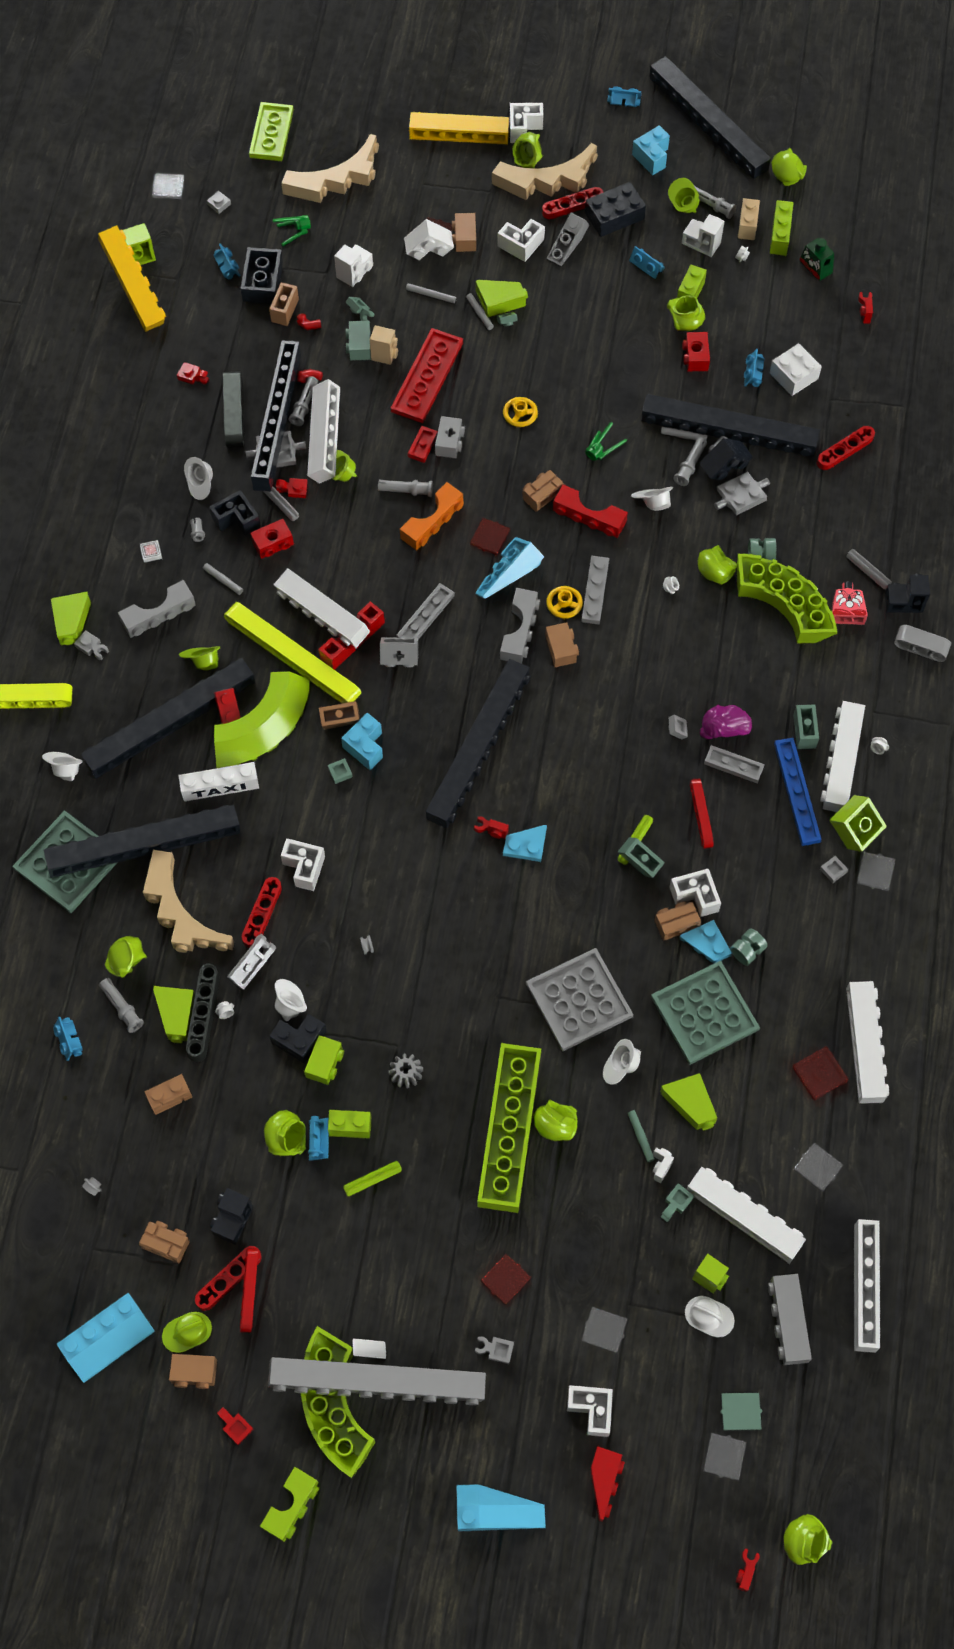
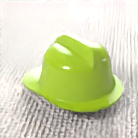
[668,178,700,213]
[332,450,357,482]
[179,646,220,670]
[162,1312,212,1353]

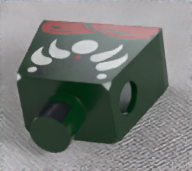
[799,238,834,281]

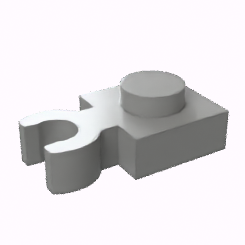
[74,630,109,660]
[475,1337,514,1364]

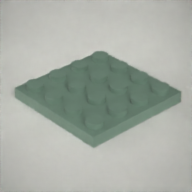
[12,810,118,913]
[651,961,760,1065]

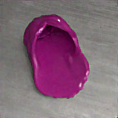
[700,705,752,739]

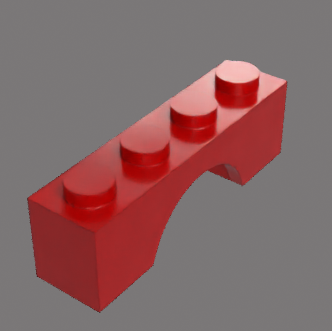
[553,485,628,538]
[319,601,385,670]

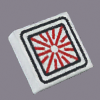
[140,540,162,563]

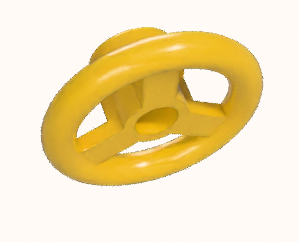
[503,397,538,427]
[546,586,583,618]

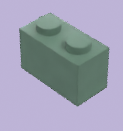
[346,321,371,360]
[793,705,819,749]
[618,837,665,878]

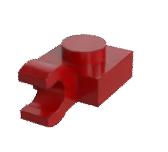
[858,292,873,324]
[177,362,209,384]
[276,478,308,498]
[474,817,509,839]
[217,1407,254,1445]
[736,1549,760,1592]

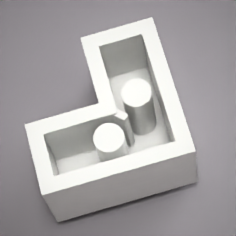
[510,103,543,143]
[682,214,724,257]
[404,219,454,260]
[497,219,545,262]
[334,244,373,287]
[281,838,325,891]
[669,869,721,917]
[567,1385,613,1437]

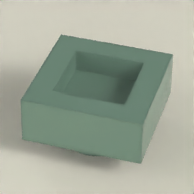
[497,312,518,326]
[327,758,353,784]

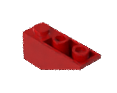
[590,1447,625,1522]

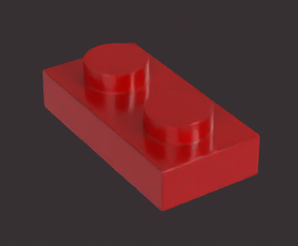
[408,426,438,463]
[214,688,241,724]

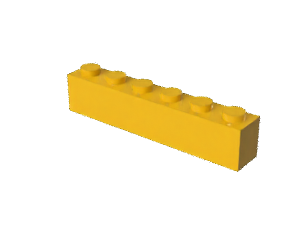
[409,112,509,144]
[98,225,166,332]

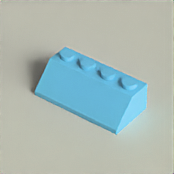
[57,1293,155,1383]

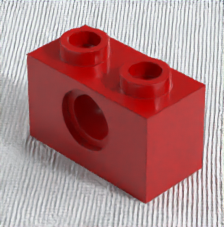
[682,332,710,372]
[250,519,294,559]

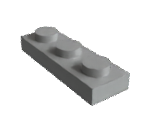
[704,745,765,784]

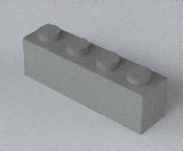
[768,1274,812,1365]

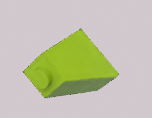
[476,280,528,317]
[51,592,91,645]
[153,986,195,1043]
[660,1073,717,1130]

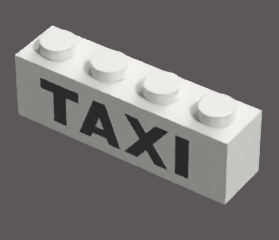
[179,762,259,801]

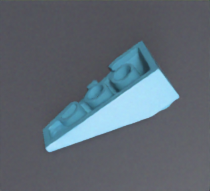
[475,537,544,599]
[457,1484,545,1531]

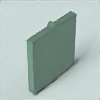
[720,1393,762,1430]

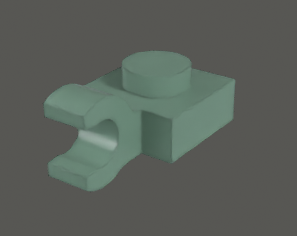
[346,297,375,321]
[661,1184,694,1222]

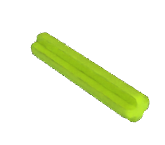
[618,815,653,865]
[344,1161,402,1196]

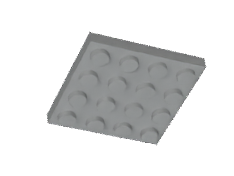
[526,948,633,1052]

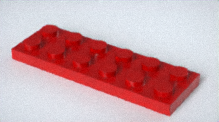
[391,328,463,423]

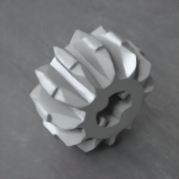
[389,1053,423,1089]

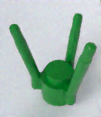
[272,215,311,246]
[585,422,627,461]

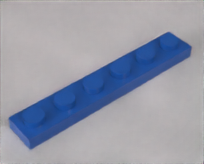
[774,738,822,846]

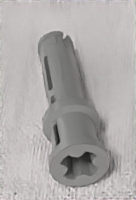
[694,185,736,219]
[289,376,318,426]
[673,437,707,486]
[378,480,433,497]
[99,978,144,1033]

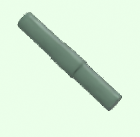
[628,1110,655,1162]

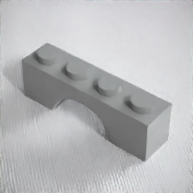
[118,580,196,638]
[500,588,540,664]

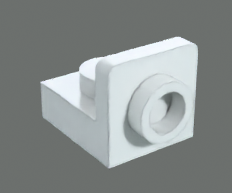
[653,1148,674,1183]

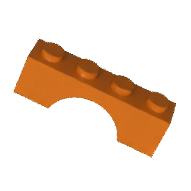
[400,482,464,550]

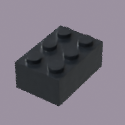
[585,182,646,237]
[241,247,283,304]

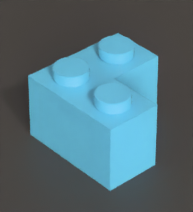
[632,125,670,175]
[341,713,383,770]

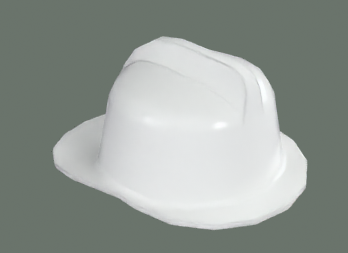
[184,457,213,500]
[631,487,673,511]
[42,752,83,781]
[275,979,307,1021]
[603,1039,641,1085]
[685,1296,735,1337]

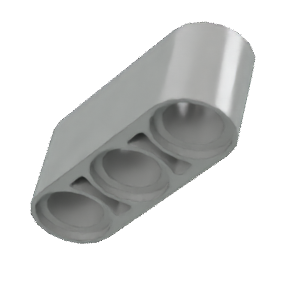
[894,625,951,662]

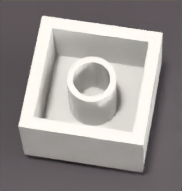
[770,343,822,396]

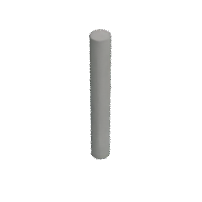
[406,283,456,304]

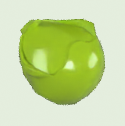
[512,132,543,169]
[771,148,807,186]
[667,295,705,331]
[697,545,737,584]
[105,936,147,978]
[533,1100,578,1141]
[264,1110,306,1156]
[784,1514,832,1565]

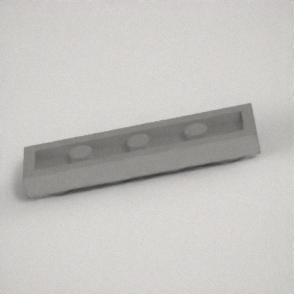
[582,556,609,624]
[396,583,455,639]

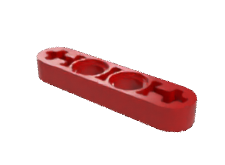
[542,187,603,219]
[817,426,875,470]
[690,778,714,849]
[242,877,282,948]
[195,1246,262,1311]
[240,1248,258,1333]

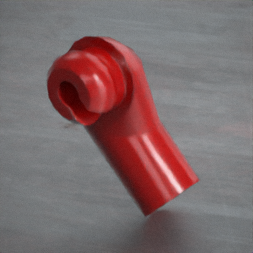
[297,313,322,330]
[297,369,323,383]

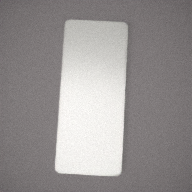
[353,1339,386,1359]

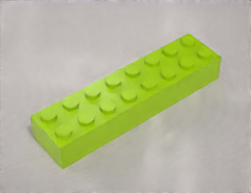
[477,1043,541,1213]

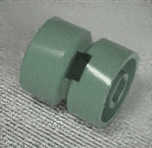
[748,538,777,560]
[730,929,768,966]

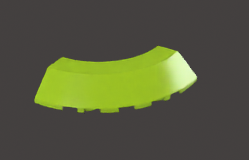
[737,554,837,643]
[214,671,310,768]
[301,1326,375,1478]

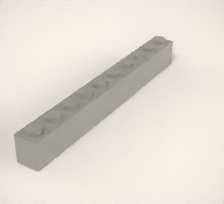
[268,1357,486,1405]

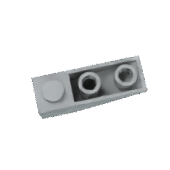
[547,213,589,266]

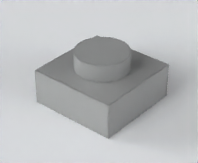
[207,191,231,214]
[669,715,688,739]
[820,856,848,883]

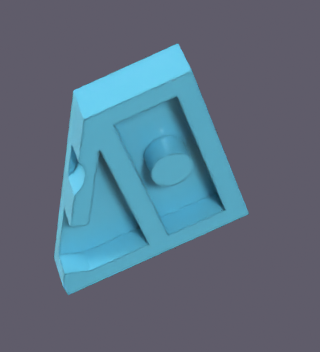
[503,825,547,862]
[679,920,732,964]

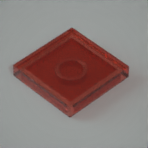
[792,1046,849,1101]

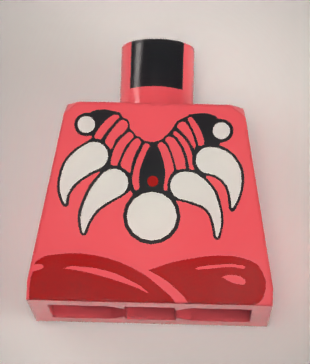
[831,582,868,625]

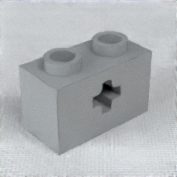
[435,416,465,458]
[380,637,418,667]

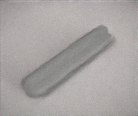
[263,486,299,521]
[847,549,892,590]

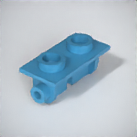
[607,87,641,107]
[214,244,241,279]
[629,246,665,279]
[744,349,764,387]
[53,1017,83,1061]
[308,1116,329,1160]

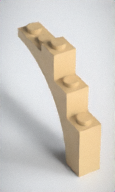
[282,134,379,203]
[492,143,598,200]
[143,850,234,953]

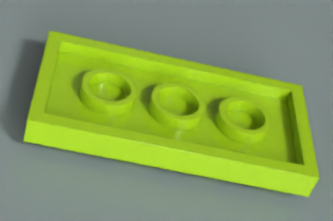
[249,102,293,161]

